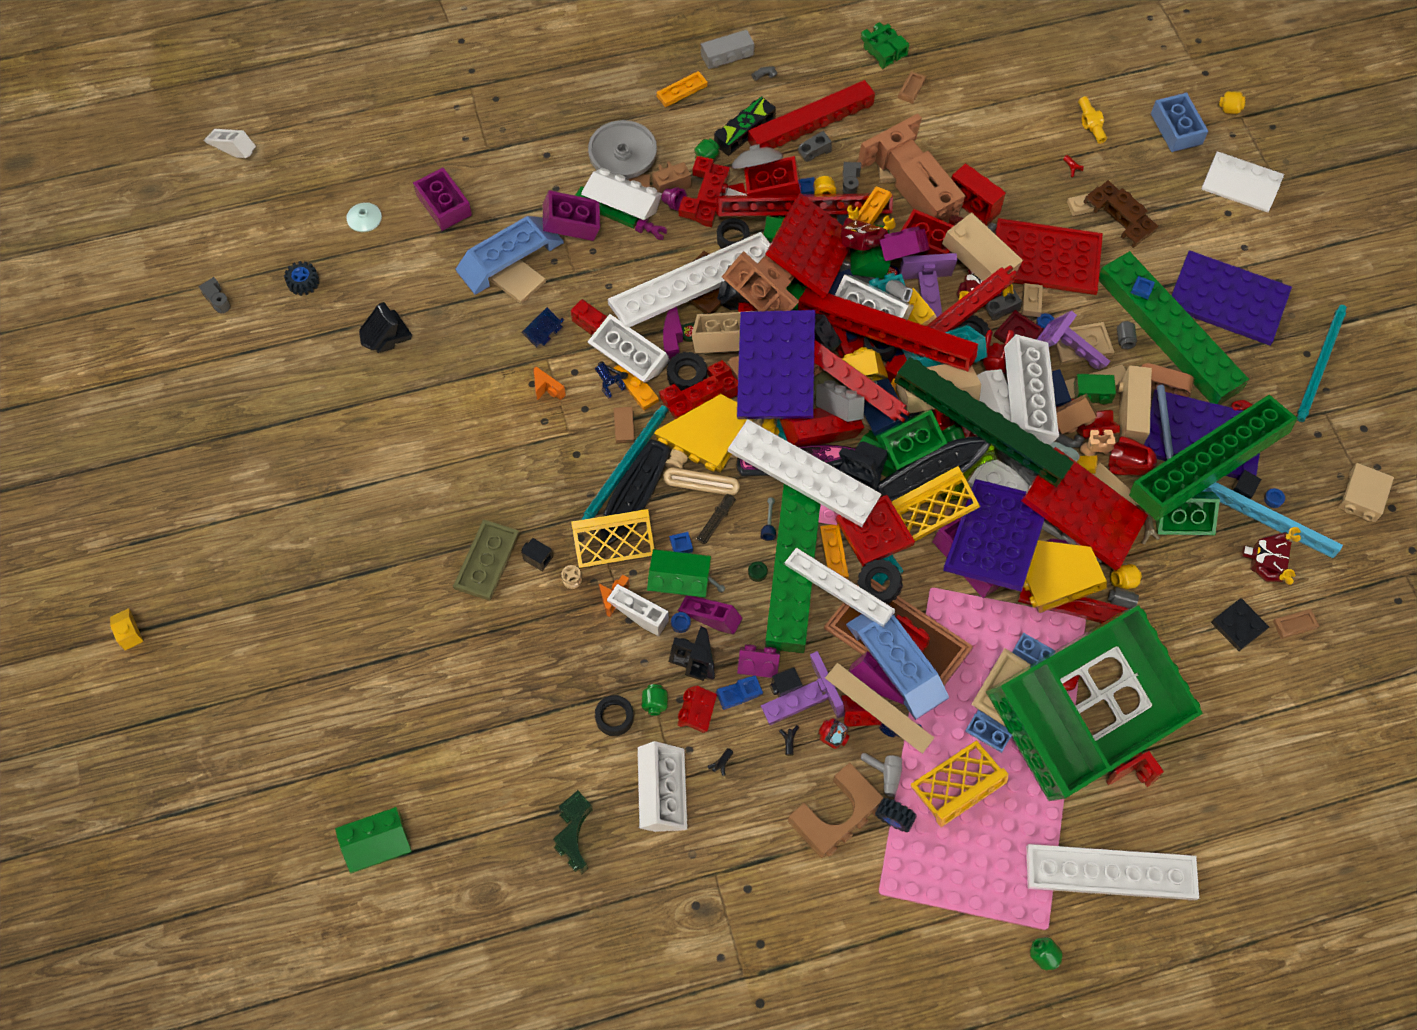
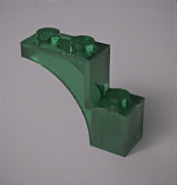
[553,790,593,874]

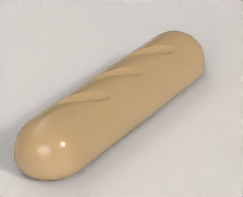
[663,468,740,496]

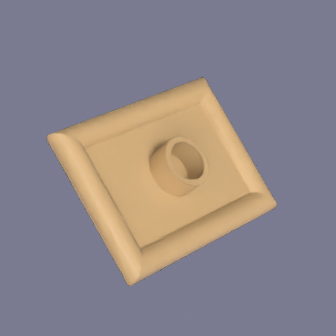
[971,648,1031,727]

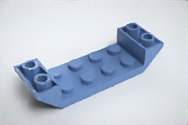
[455,216,564,295]
[846,614,949,720]
[965,633,1055,753]

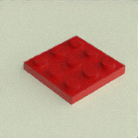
[835,495,915,567]

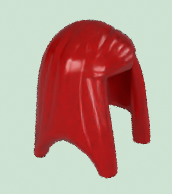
[983,330,1014,374]
[1108,436,1157,476]

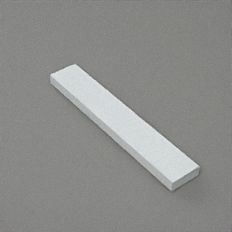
[785,548,895,627]

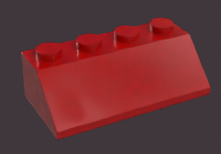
[780,408,864,447]

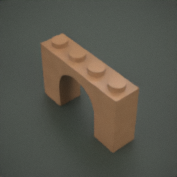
[788,762,883,859]

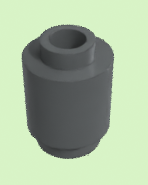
[1117,321,1137,349]
[1108,587,1139,609]

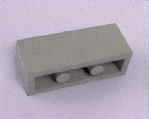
[701,29,754,69]
[816,380,864,422]

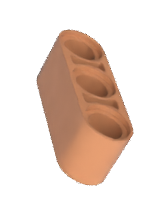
[1141,363,1194,397]

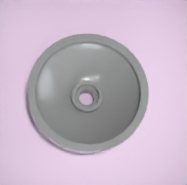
[732,144,783,169]

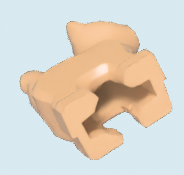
[1080,430,1115,456]

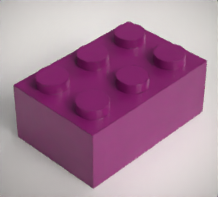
[413,167,472,231]
[543,190,600,241]
[880,226,930,261]

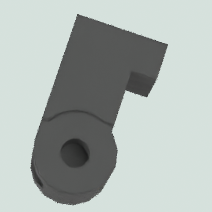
[798,131,832,162]
[843,162,861,194]
[199,277,230,313]
[985,289,1022,320]

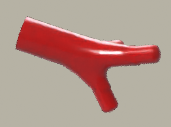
[1063,155,1084,177]

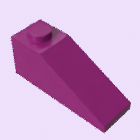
[678,595,743,635]
[848,651,904,705]

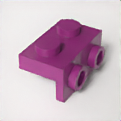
[737,644,780,678]

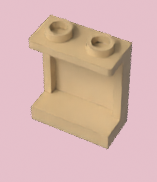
[1338,463,1394,522]

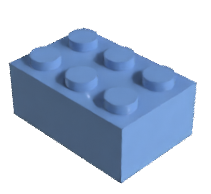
[1151,93,1208,152]

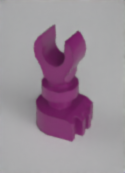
[635,218,667,240]

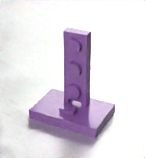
[898,253,957,317]
[1036,311,1110,370]
[761,651,844,725]

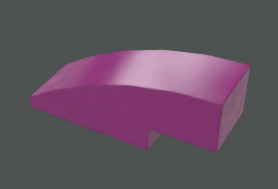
[663,307,683,360]

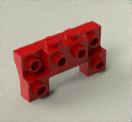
[678,156,730,228]
[659,360,738,419]

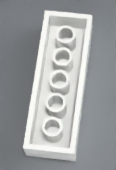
[1004,335,1059,445]

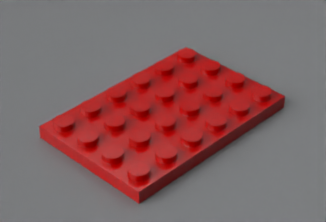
[765,193,850,298]
[995,218,1103,295]
[1021,447,1148,571]

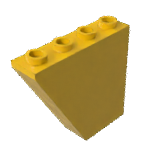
[654,394,754,473]
[1024,540,1107,613]

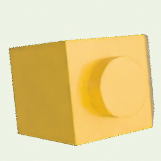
[110,608,144,650]

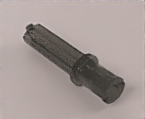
[697,494,736,544]

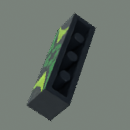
[714,96,776,156]

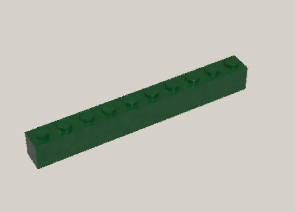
[894,357,1074,487]

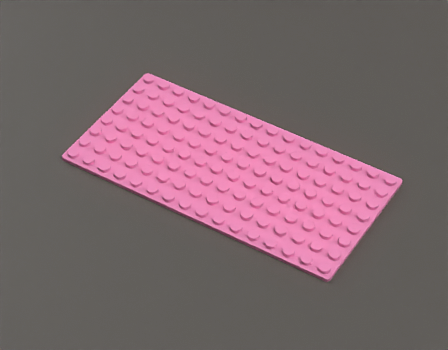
[879,588,1086,930]

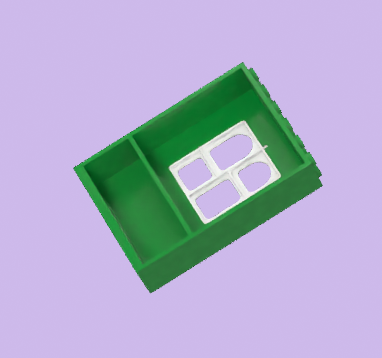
[986,605,1203,801]

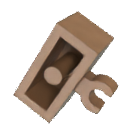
[652,161,691,199]
[1056,393,1097,434]

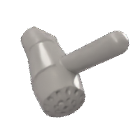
[886,280,918,302]
[861,753,902,797]

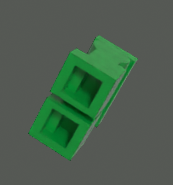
[861,22,910,69]

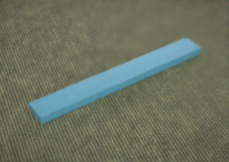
[1203,482,1343,558]

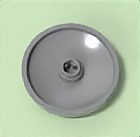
[588,120,657,179]

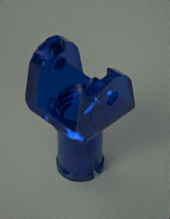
[595,363,626,399]

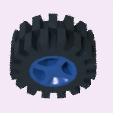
[284,261,319,296]
[875,798,917,832]

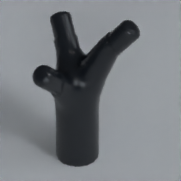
[779,725,799,756]
[708,748,733,776]

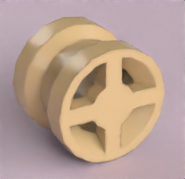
[665,450,688,469]
[561,565,582,589]

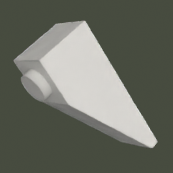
[204,129,256,158]
[607,584,669,636]

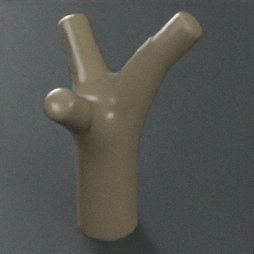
[1141,515,1160,544]

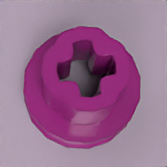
[662,187,687,211]

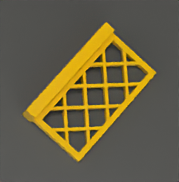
[892,466,980,541]
[571,509,654,568]
[911,740,1009,827]

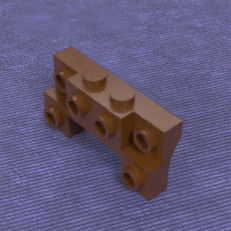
[1083,180,1158,249]

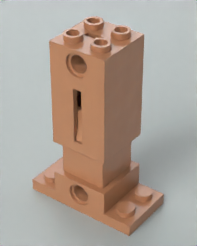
[858,113,965,222]
[721,251,799,311]

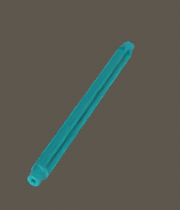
[1297,305,1347,422]
[581,405,668,520]

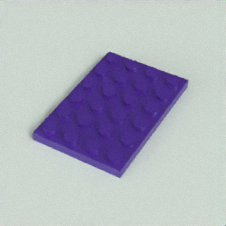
[1171,250,1292,346]
[737,310,815,419]
[1144,389,1260,479]
[943,479,1045,592]

